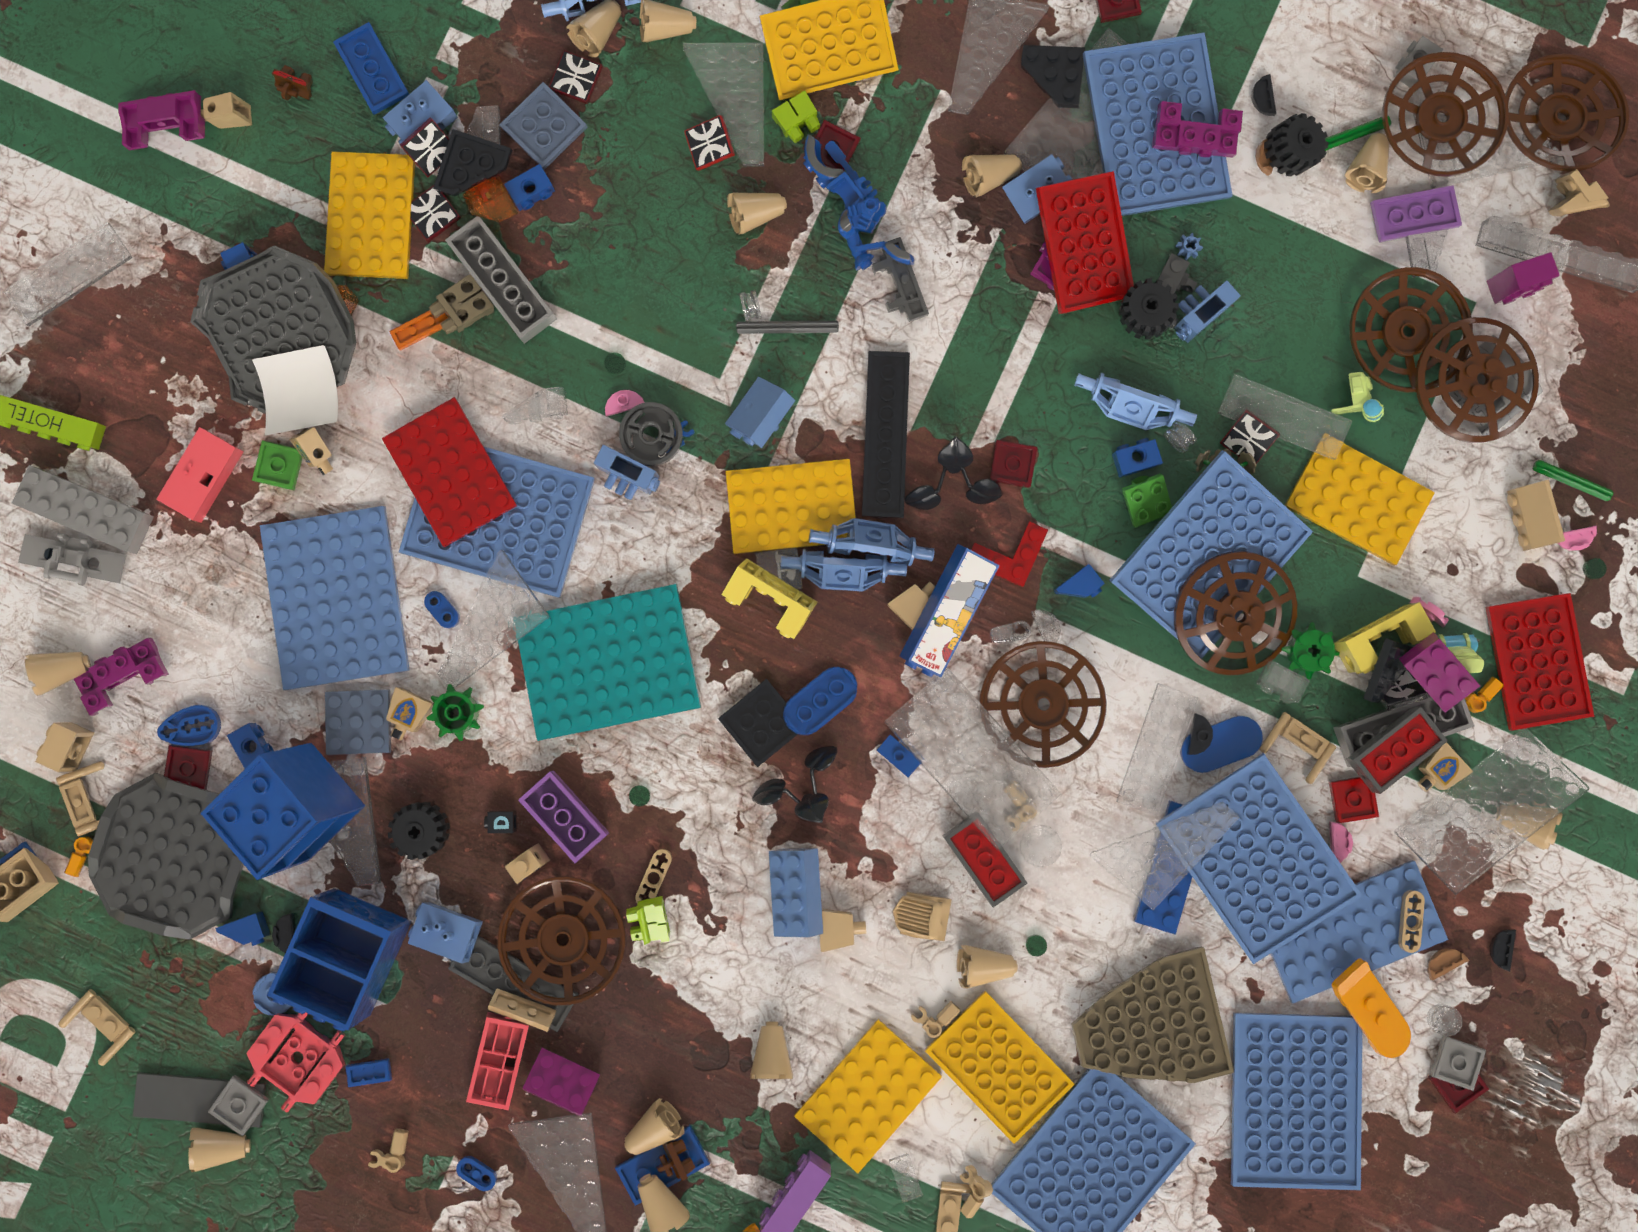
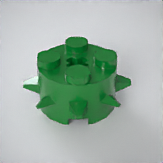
[1282,622,1340,680]
[426,684,484,741]

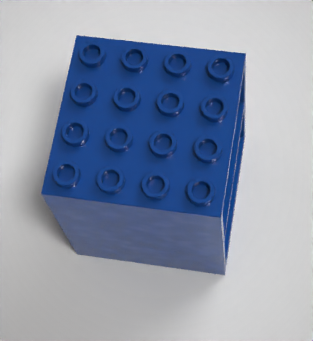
[201,743,365,880]
[267,888,412,1031]

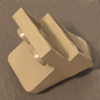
[1548,169,1610,216]
[893,892,952,941]

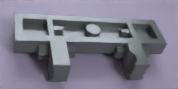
[872,237,929,322]
[1146,253,1197,329]

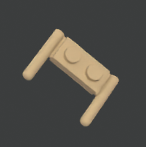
[1260,712,1336,784]
[56,761,105,837]
[58,989,136,1066]
[935,1181,972,1232]

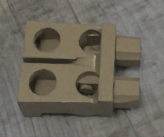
[429,274,494,334]

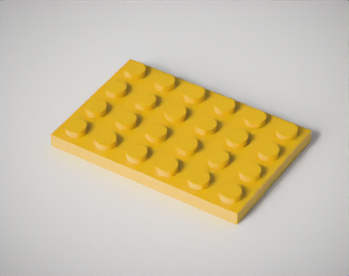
[759,0,899,100]
[324,152,415,279]
[1285,433,1435,566]
[726,459,856,554]
[925,991,1075,1144]
[794,1019,942,1173]

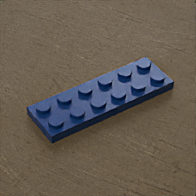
[1134,800,1192,935]

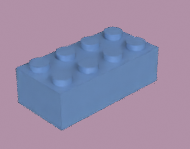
[769,848,823,937]

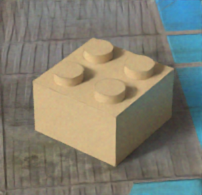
[35,722,94,772]

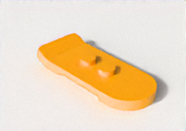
[1332,958,1411,1058]

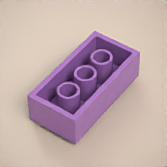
[519,771,609,863]
[759,1150,831,1232]

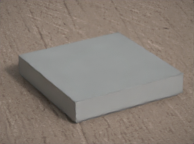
[1430,1035,1486,1091]
[208,1075,269,1136]

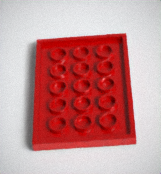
[1036,171,1134,314]
[382,397,517,547]
[1485,593,1595,731]

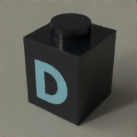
[484,811,517,833]

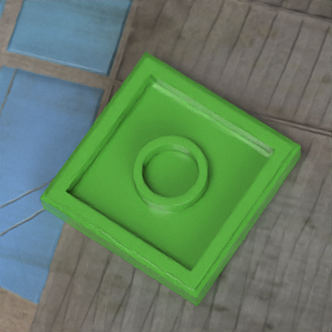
[252,440,303,491]

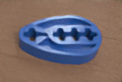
[157,705,221,746]

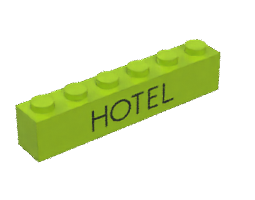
[0,395,106,452]

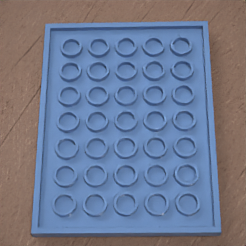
[1083,33,1233,216]
[399,447,595,598]
[1109,450,1313,659]
[260,506,410,690]
[1156,753,1363,964]
[1231,1013,1362,1190]
[991,1069,1196,1232]

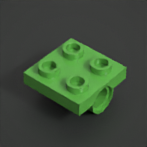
[1122,473,1172,527]

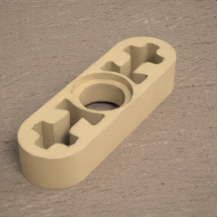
[635,849,672,903]
[1398,890,1425,953]

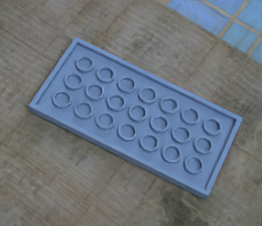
[1271,860,1448,1003]

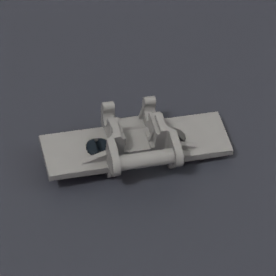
[18,533,127,586]

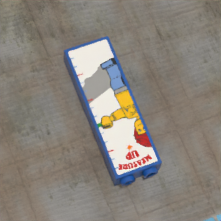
[899,544,1000,677]

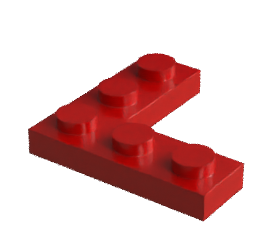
[971,521,1048,587]

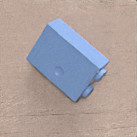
[383,80,458,144]
[1002,154,1073,224]
[1174,281,1241,343]
[725,377,796,448]
[594,445,661,500]
[408,902,483,963]

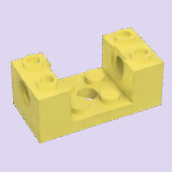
[721,558,817,639]
[1334,602,1436,674]

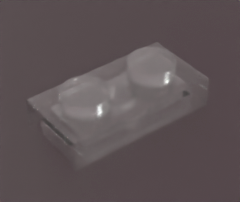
[889,1153,923,1203]

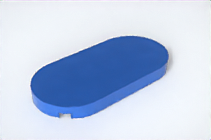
[783,667,857,735]
[1180,716,1263,773]

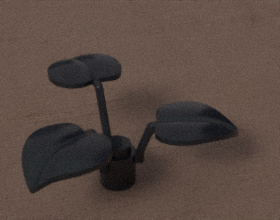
[904,436,1003,510]
[752,746,838,823]

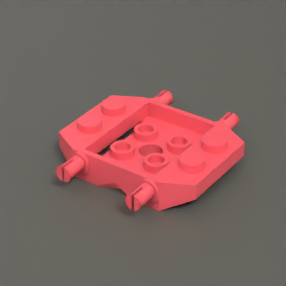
[246,1012,345,1112]

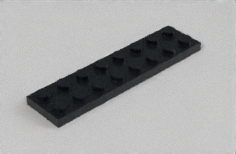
[862,351,910,518]

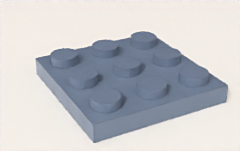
[499,82,588,170]
[325,690,391,755]

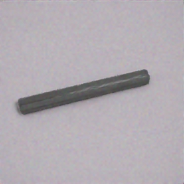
[736,320,839,334]

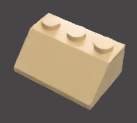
[1507,480,1565,551]
[0,848,59,922]

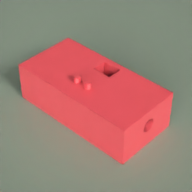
[156,427,244,523]
[466,1012,529,1110]

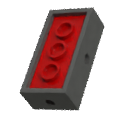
[1346,707,1448,794]
[942,812,1028,908]

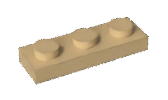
[488,988,556,1032]

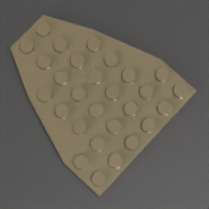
[1071,946,1234,1083]

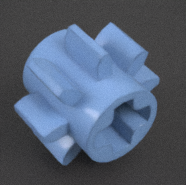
[1175,233,1203,261]

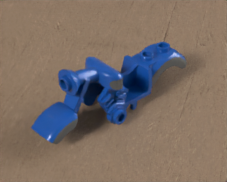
[803,134,915,271]

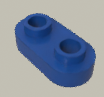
[424,591,460,628]
[456,1156,497,1191]

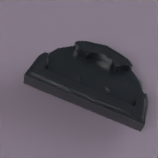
[1251,74,1277,116]
[1187,713,1213,755]
[272,913,295,953]
[1489,929,1516,972]

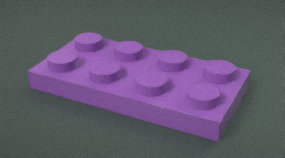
[1370,185,1462,243]

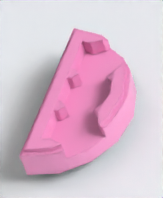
[605,390,645,417]
[1558,526,1597,551]
[1409,597,1449,627]
[1329,821,1353,863]

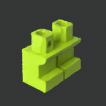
[772,90,820,143]
[626,896,670,945]

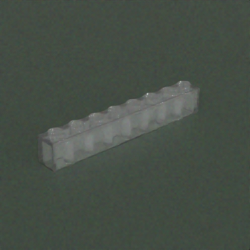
[1475,216,1638,293]

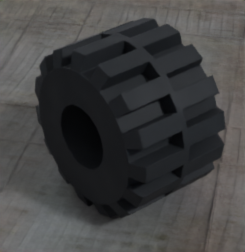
[1264,113,1329,177]
[1119,278,1179,340]
[387,802,450,860]

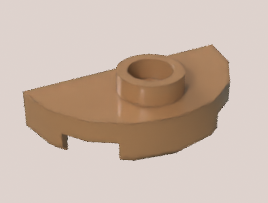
[1255,139,1273,176]
[1427,948,1470,981]

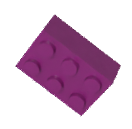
[1486,252,1560,305]
[1399,632,1480,712]
[523,1048,600,1117]

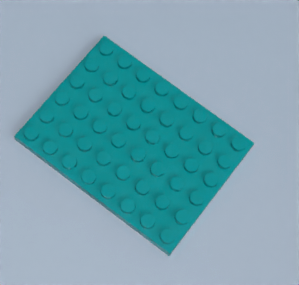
[514,584,702,741]

